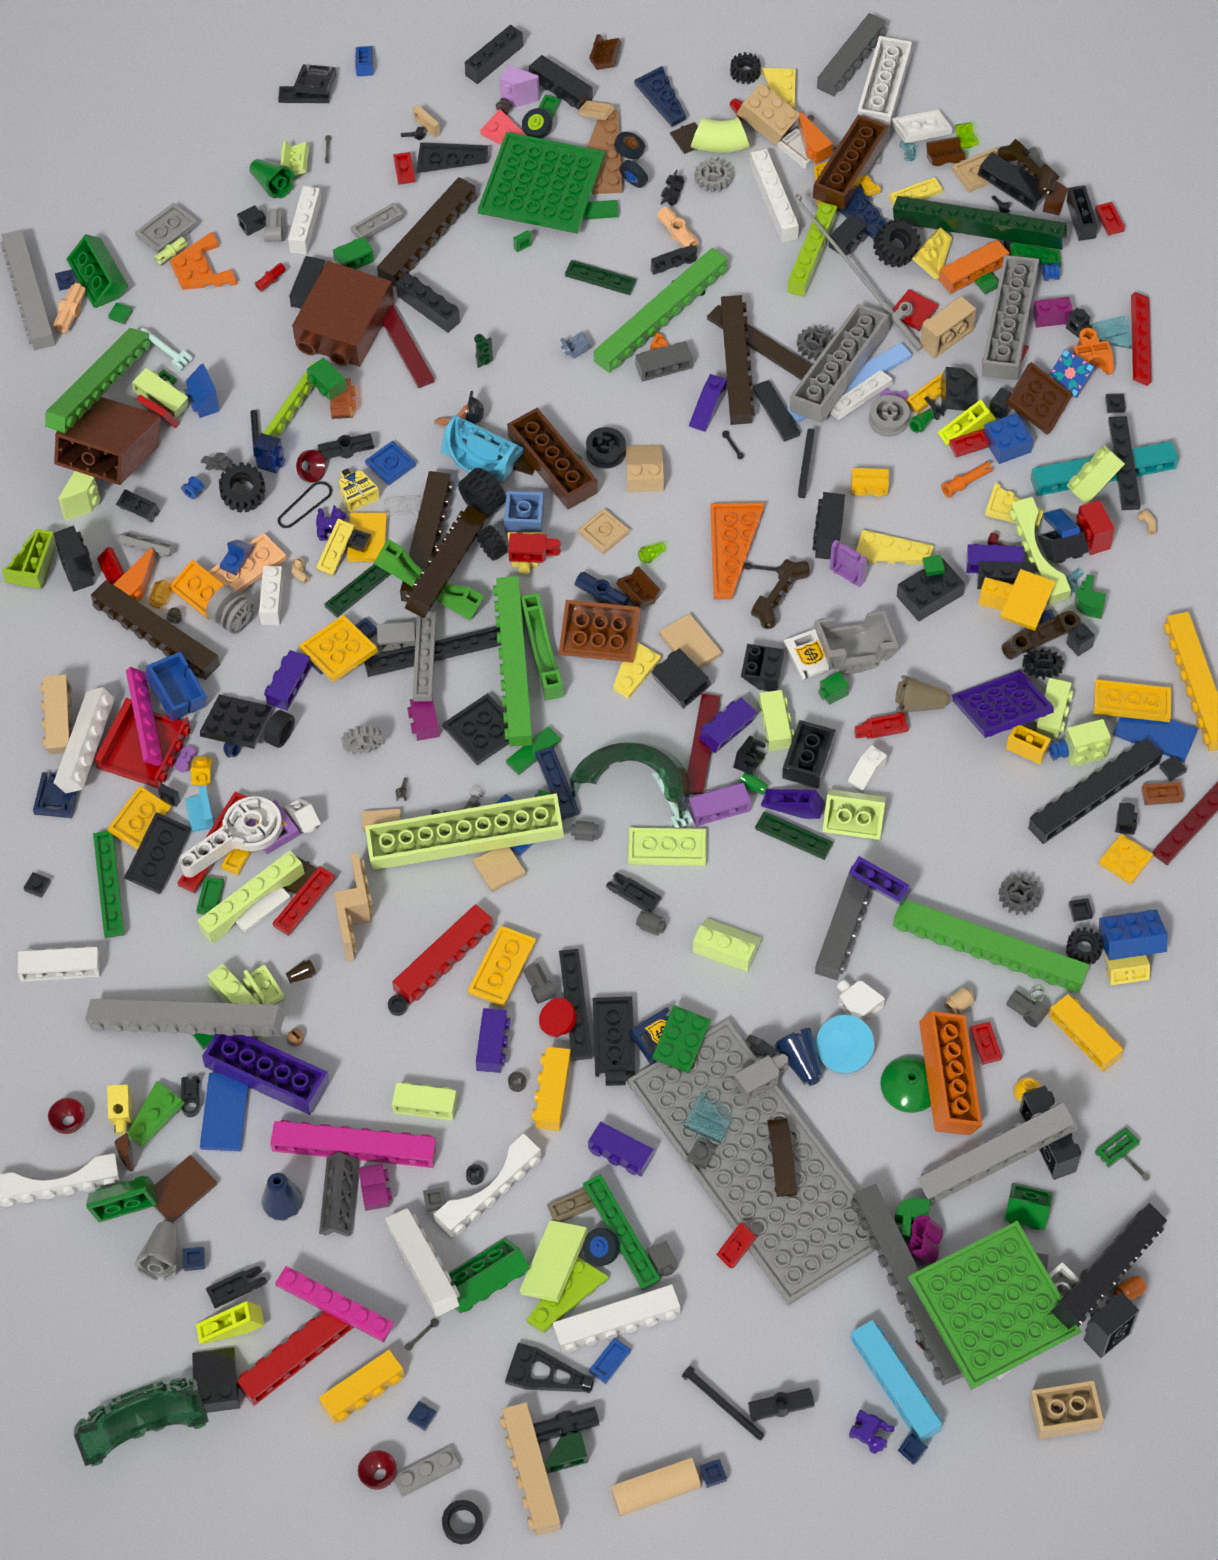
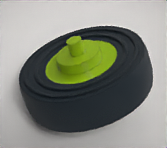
[522,108,553,138]

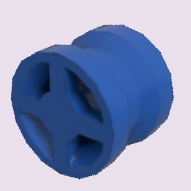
[1042,262,1060,281]
[181,476,205,499]
[1049,738,1069,761]

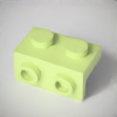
[280,141,309,176]
[242,965,285,1005]

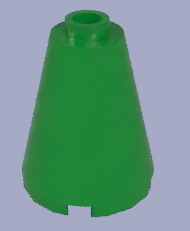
[249,159,295,199]

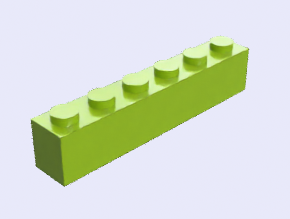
[788,202,837,297]

